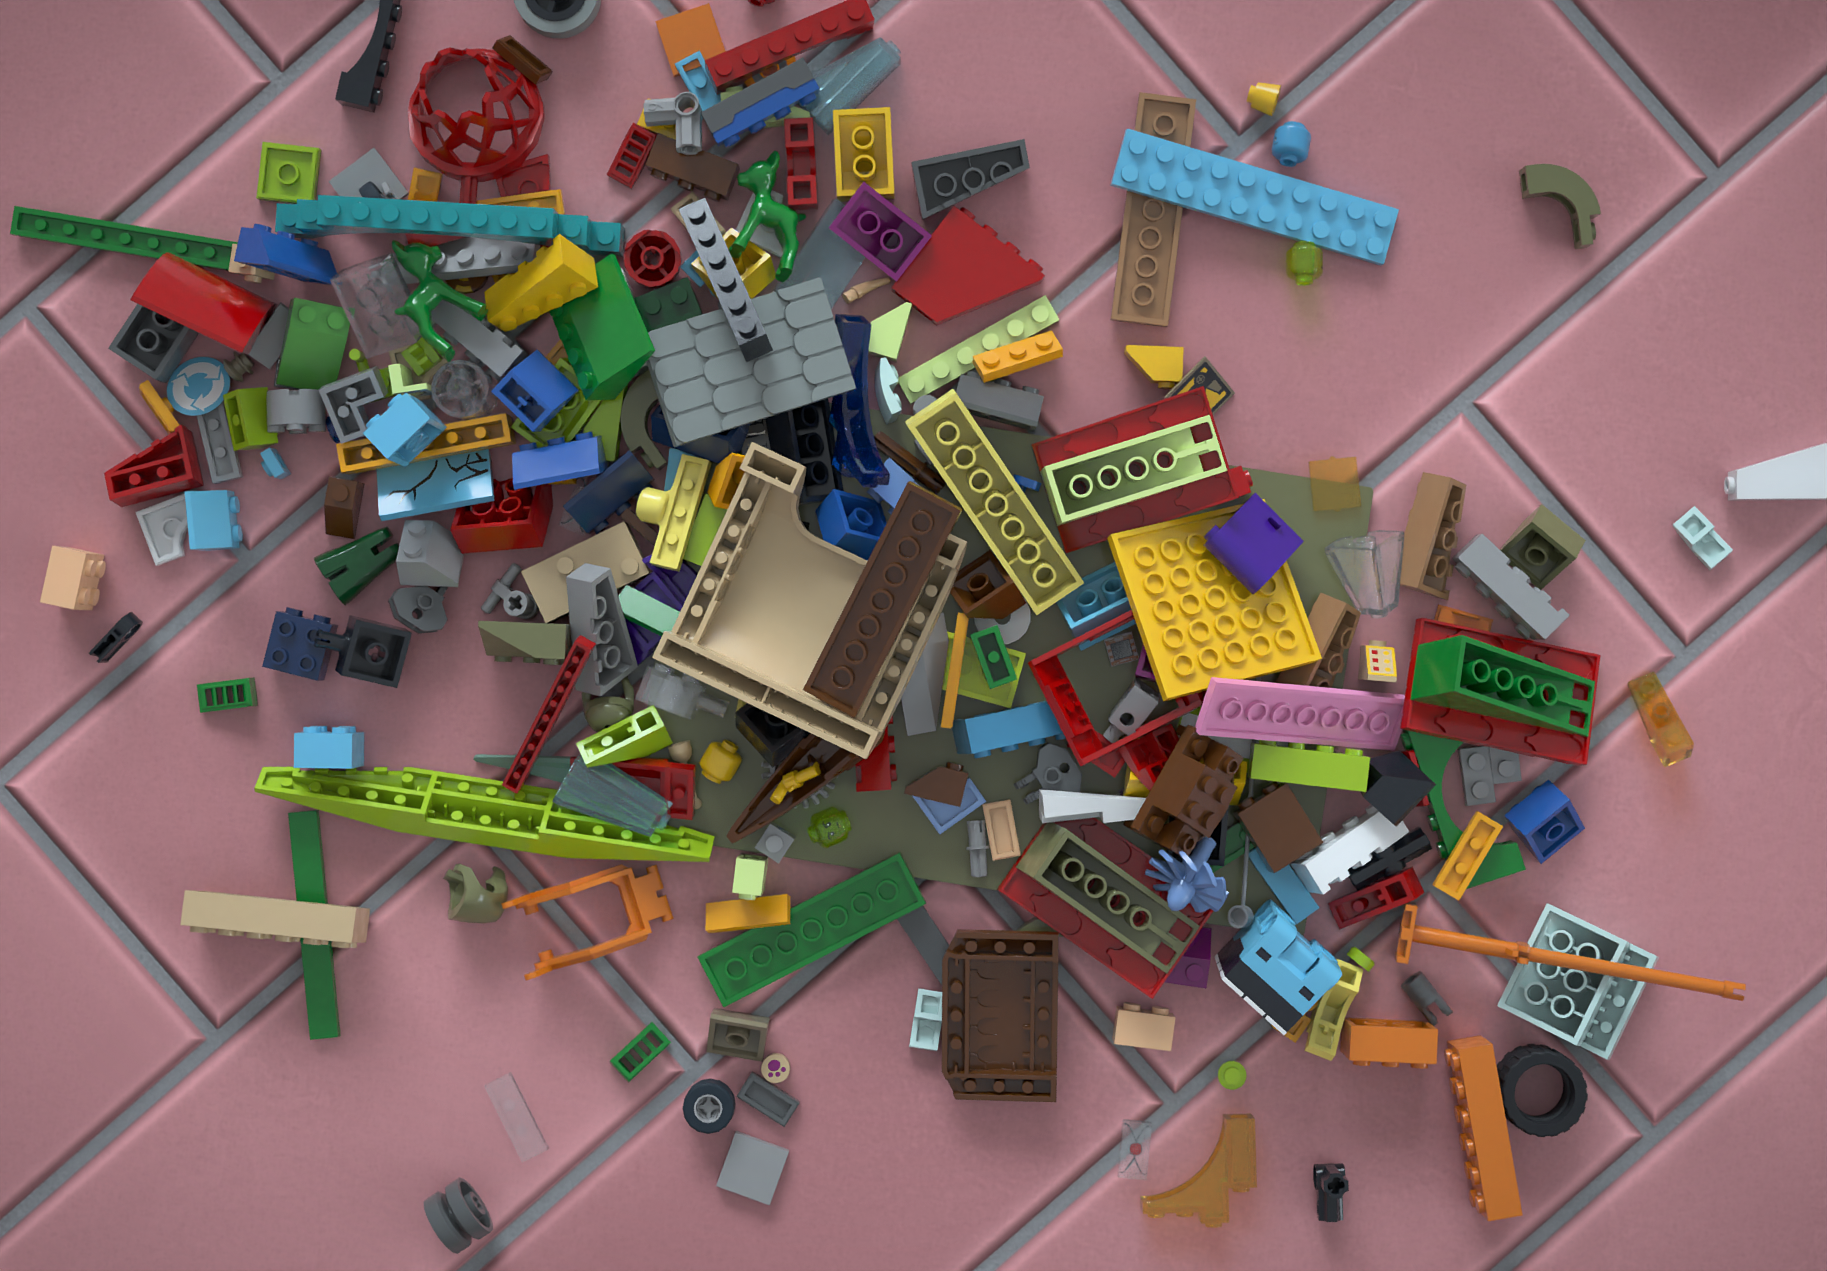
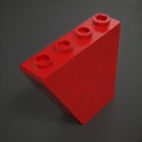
[891,206,1045,326]

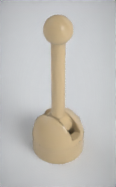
[668,740,702,809]

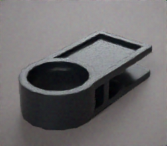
[89,612,143,663]

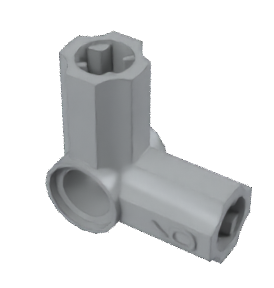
[644,92,703,155]

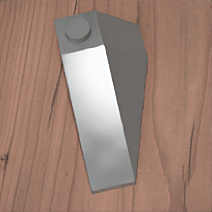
[901,613,949,736]

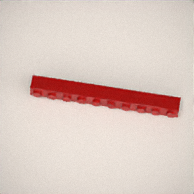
[502,635,596,794]

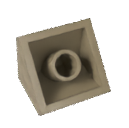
[706,1008,770,1062]

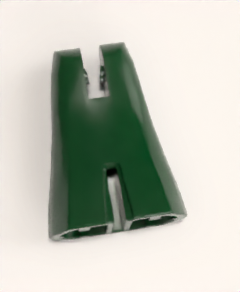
[314,526,399,606]

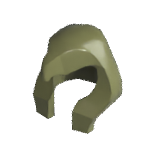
[443,864,508,923]

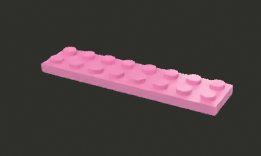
[1195,677,1405,751]

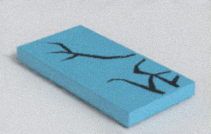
[376,449,495,521]

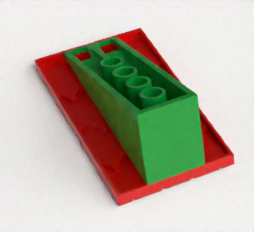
[1400,618,1601,766]

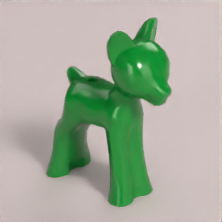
[728,151,806,282]
[392,240,488,362]

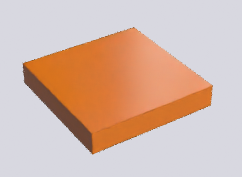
[655,3,726,77]

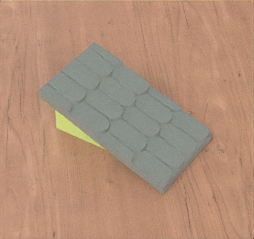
[646,277,856,447]

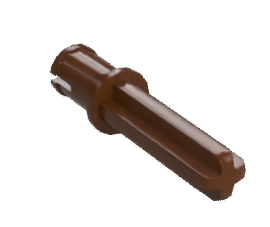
[871,431,946,495]

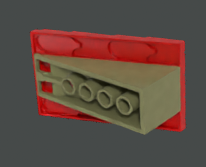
[997,817,1213,999]

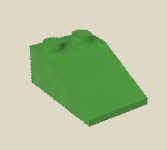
[276,298,352,390]

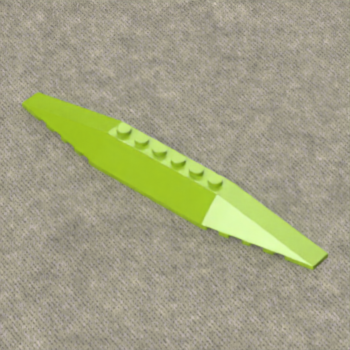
[254,767,715,862]

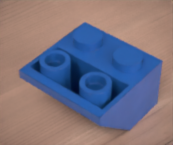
[491,350,579,432]

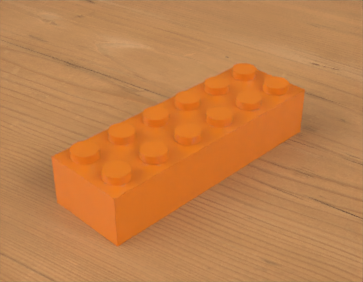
[1444,1035,1523,1221]

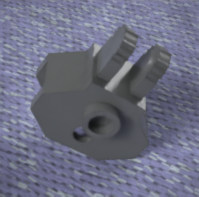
[388,586,448,634]
[1014,743,1082,805]

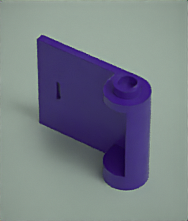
[1204,493,1304,595]

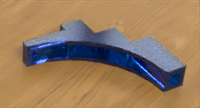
[829,314,890,488]

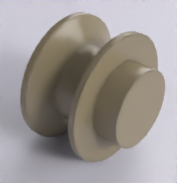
[223,351,254,382]

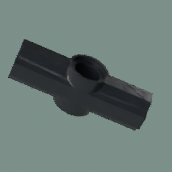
[1348,827,1432,891]

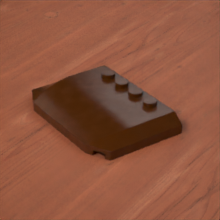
[942,929,1059,1102]

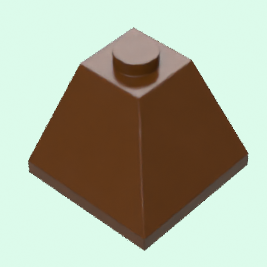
[950,550,1026,619]

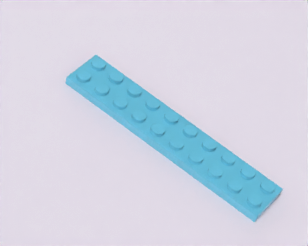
[1110,128,1399,266]

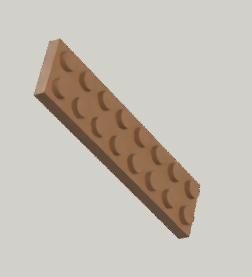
[1110,92,1196,327]

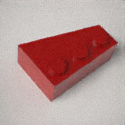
[104,424,204,507]
[855,715,897,792]

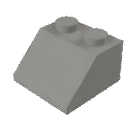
[396,520,464,587]

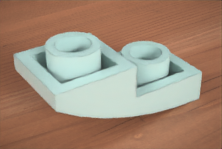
[874,357,902,425]

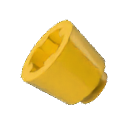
[1247,82,1281,116]

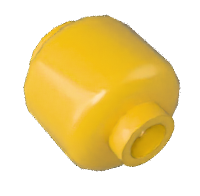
[699,739,742,784]

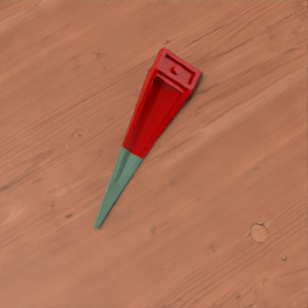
[473,754,696,820]

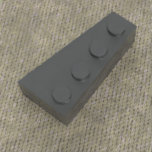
[911,139,1030,220]

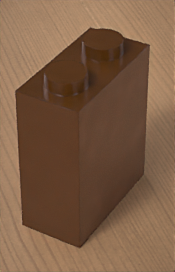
[1233,781,1323,873]

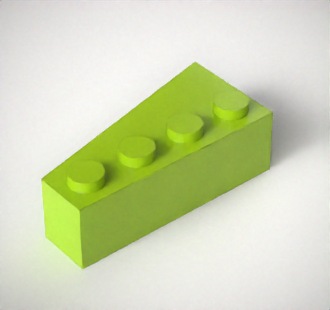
[1247,740,1370,792]

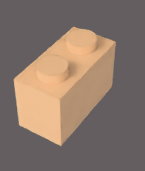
[1112,1002,1175,1051]

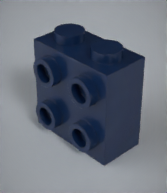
[262,607,338,681]

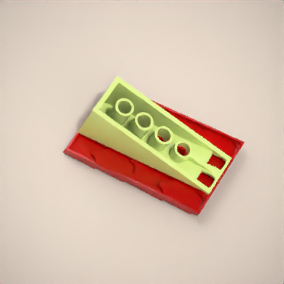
[1031,386,1239,554]

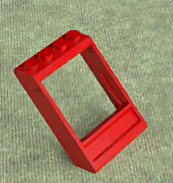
[1028,610,1207,767]

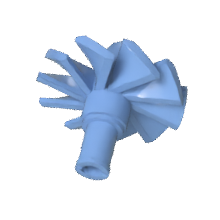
[1145,837,1229,913]

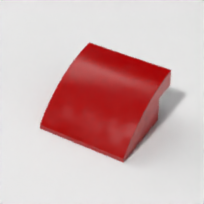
[130,252,276,354]

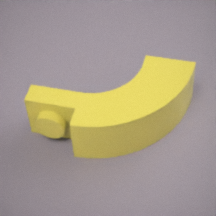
[1304,959,1363,1061]

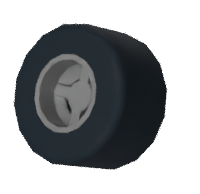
[683,1079,736,1134]

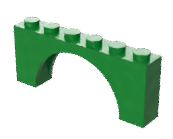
[1400,729,1526,889]

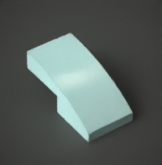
[1672,506,1733,570]
[909,988,942,1052]

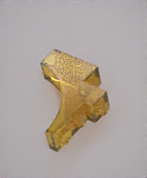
[1140,1113,1257,1228]

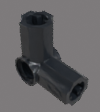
[1313,1163,1349,1222]

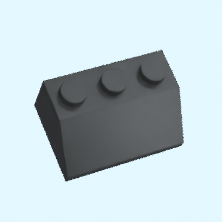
[956,371,1044,432]

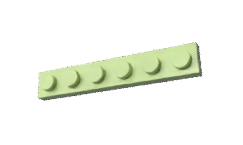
[898,295,1059,405]

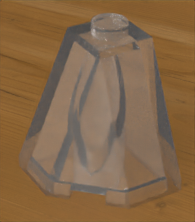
[1325,530,1405,618]

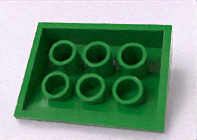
[549,254,655,401]

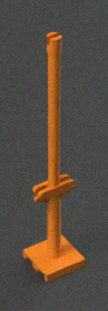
[1394,902,1746,1001]

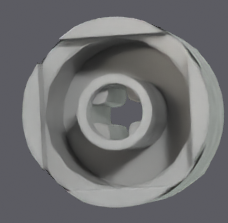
[266,389,326,434]

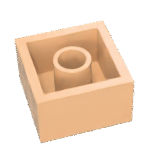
[40,546,106,610]

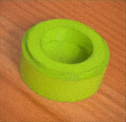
[1346,946,1375,972]

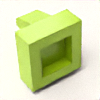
[401,338,443,377]

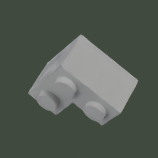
[319,366,388,444]

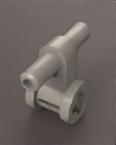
[481,563,539,620]

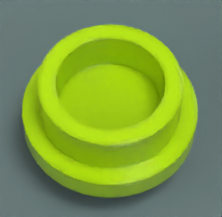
[1218,1061,1246,1090]

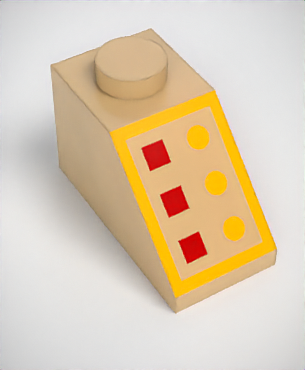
[1358,640,1397,682]

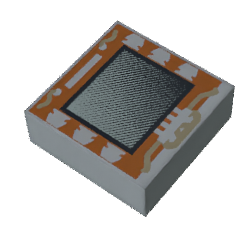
[1104,631,1139,667]

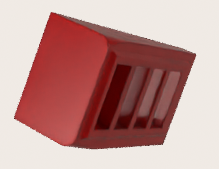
[606,123,657,189]

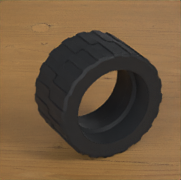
[1497,1044,1588,1137]

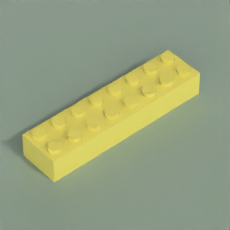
[905,389,1084,615]

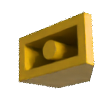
[1124,345,1184,389]

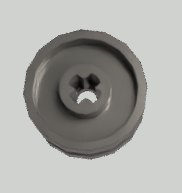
[424,1177,493,1254]

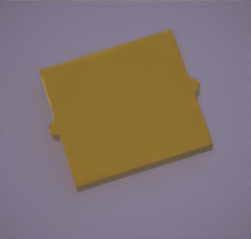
[1308,456,1361,512]

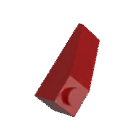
[1328,866,1425,930]

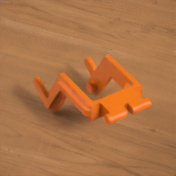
[501,864,674,980]

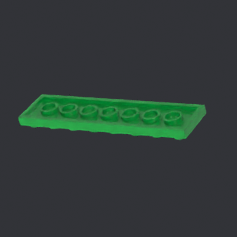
[697,852,926,1007]

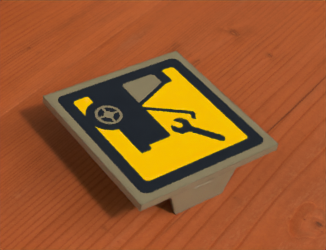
[1165,356,1235,415]

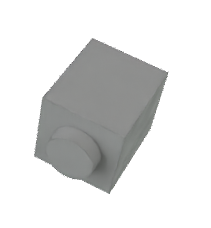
[755,822,796,863]

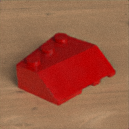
[450,478,553,554]

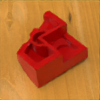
[1118,724,1179,791]

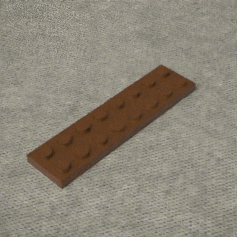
[803,481,963,718]

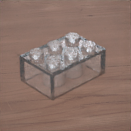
[330,253,421,359]

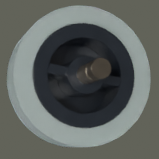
[514,0,601,39]

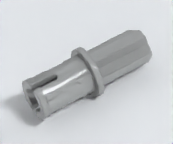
[966,820,989,878]

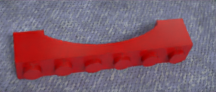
[705,0,875,95]

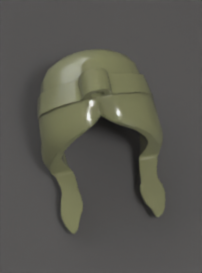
[582,675,634,733]

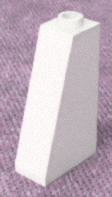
[1724,443,1827,500]

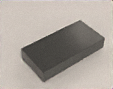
[736,1071,800,1127]

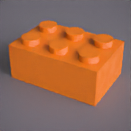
[1340,1017,1438,1069]

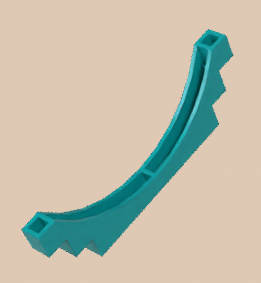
[275,195,625,257]

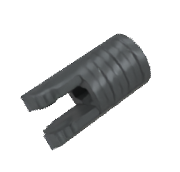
[1401,971,1453,1026]

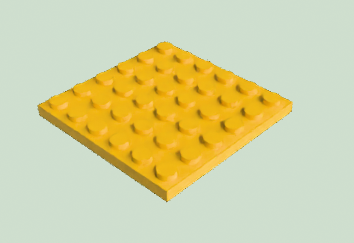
[1107,499,1322,701]

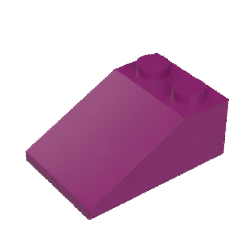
[828,182,932,282]

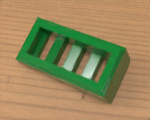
[197,677,258,713]
[609,1022,671,1083]

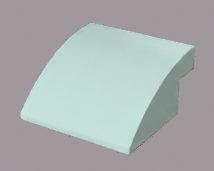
[1497,903,1659,1060]

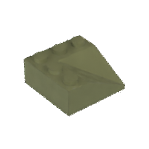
[478,621,572,665]

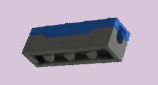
[701,58,820,148]

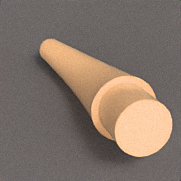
[842,278,891,304]

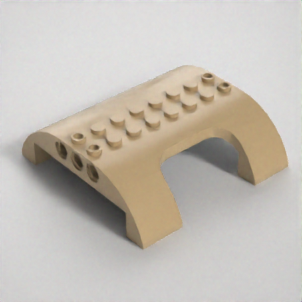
[652,442,968,759]

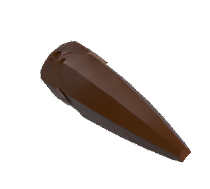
[727,731,885,844]

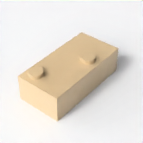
[521,521,652,623]

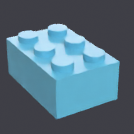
[363,393,447,467]

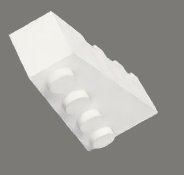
[1290,805,1409,895]

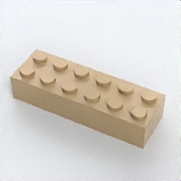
[180,890,370,948]

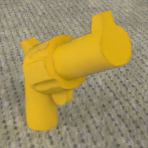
[770,762,821,804]

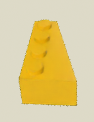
[484,234,598,332]

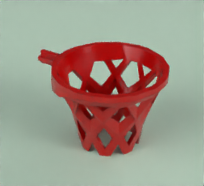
[408,47,545,204]

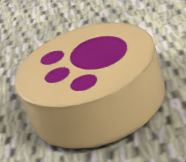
[761,1053,790,1083]

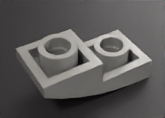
[248,303,289,369]

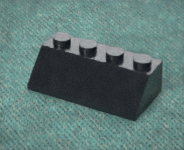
[765,398,844,506]

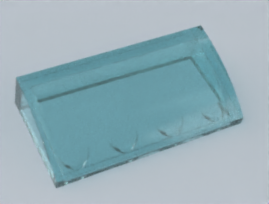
[771,198,865,309]

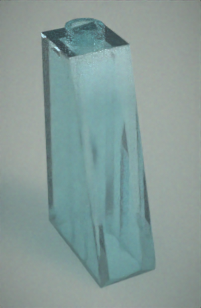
[798,37,901,135]
[553,754,673,837]

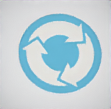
[167,357,230,416]

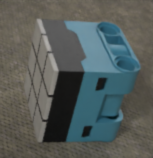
[1214,899,1342,1035]

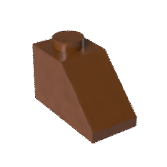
[324,477,365,539]
[904,762,968,807]

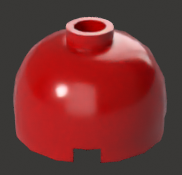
[624,230,682,288]

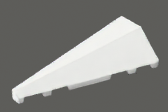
[1039,789,1146,823]

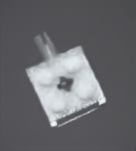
[635,663,730,720]

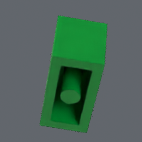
[970,625,1017,689]

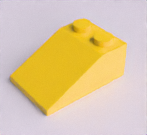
[833,107,895,202]

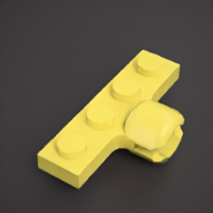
[636,454,712,572]

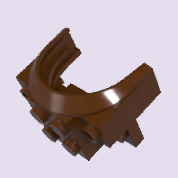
[1123,724,1244,857]

